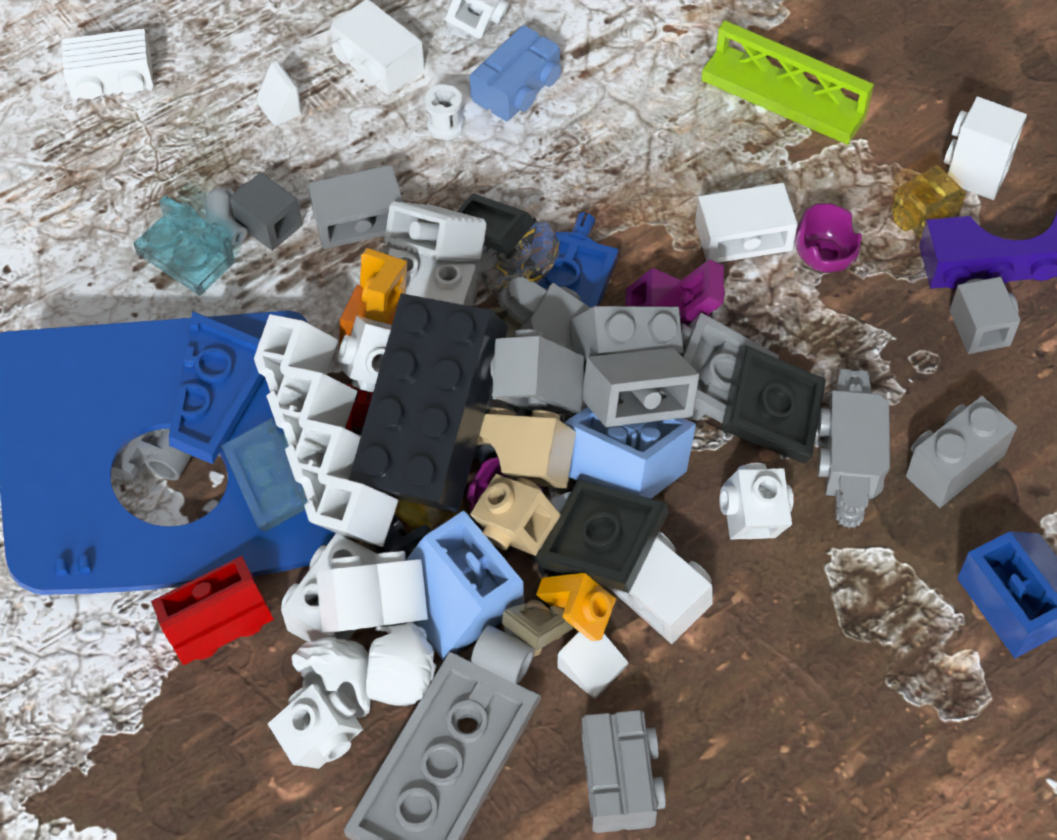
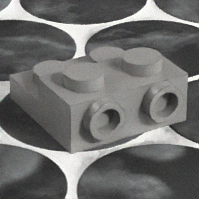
[680,313,779,423]

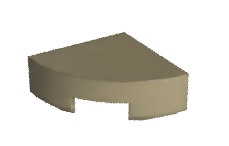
[502,604,573,651]

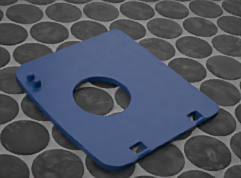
[0,311,336,595]

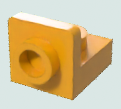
[360,248,407,323]
[536,573,616,641]

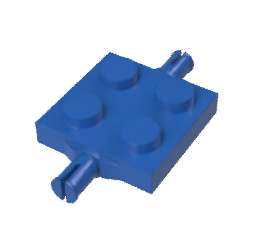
[518,212,619,308]

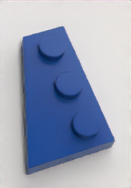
[169,311,265,464]

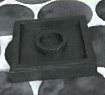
[721,345,826,464]
[536,479,669,593]

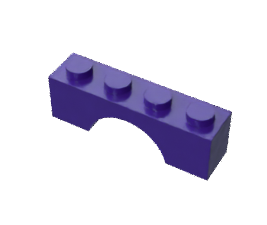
[919,210,1057,289]

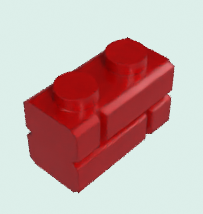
[151,556,274,666]

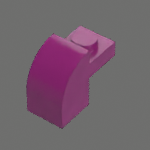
[625,259,725,326]

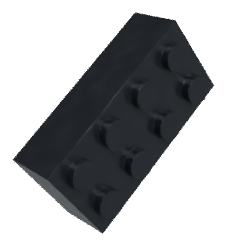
[349,293,509,513]

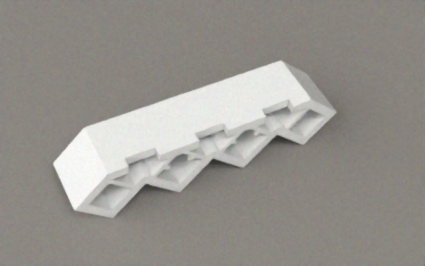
[254,314,398,547]

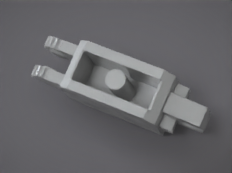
[497,276,591,372]
[817,369,890,529]

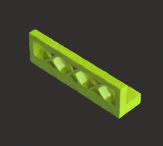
[701,20,874,145]

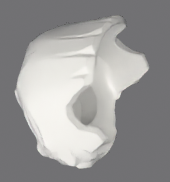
[365,622,436,707]
[292,637,371,718]

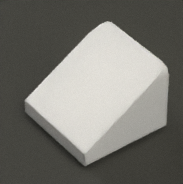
[257,61,302,126]
[558,632,628,699]

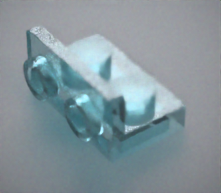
[133,195,235,296]
[221,418,308,532]

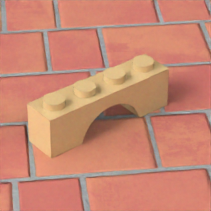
[477,408,576,488]

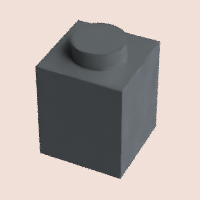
[230,172,303,251]

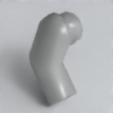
[206,187,248,246]

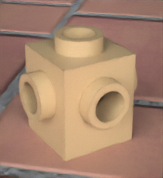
[470,474,561,556]

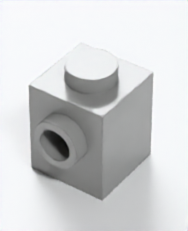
[950,277,1020,354]

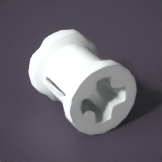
[424,84,464,140]

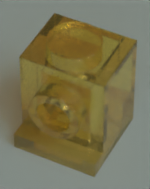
[892,165,966,238]

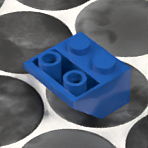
[957,531,1057,658]

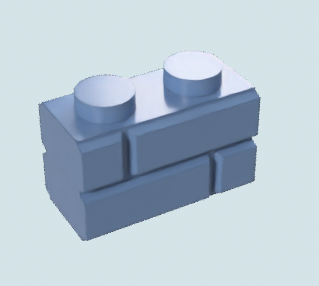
[469,25,561,122]

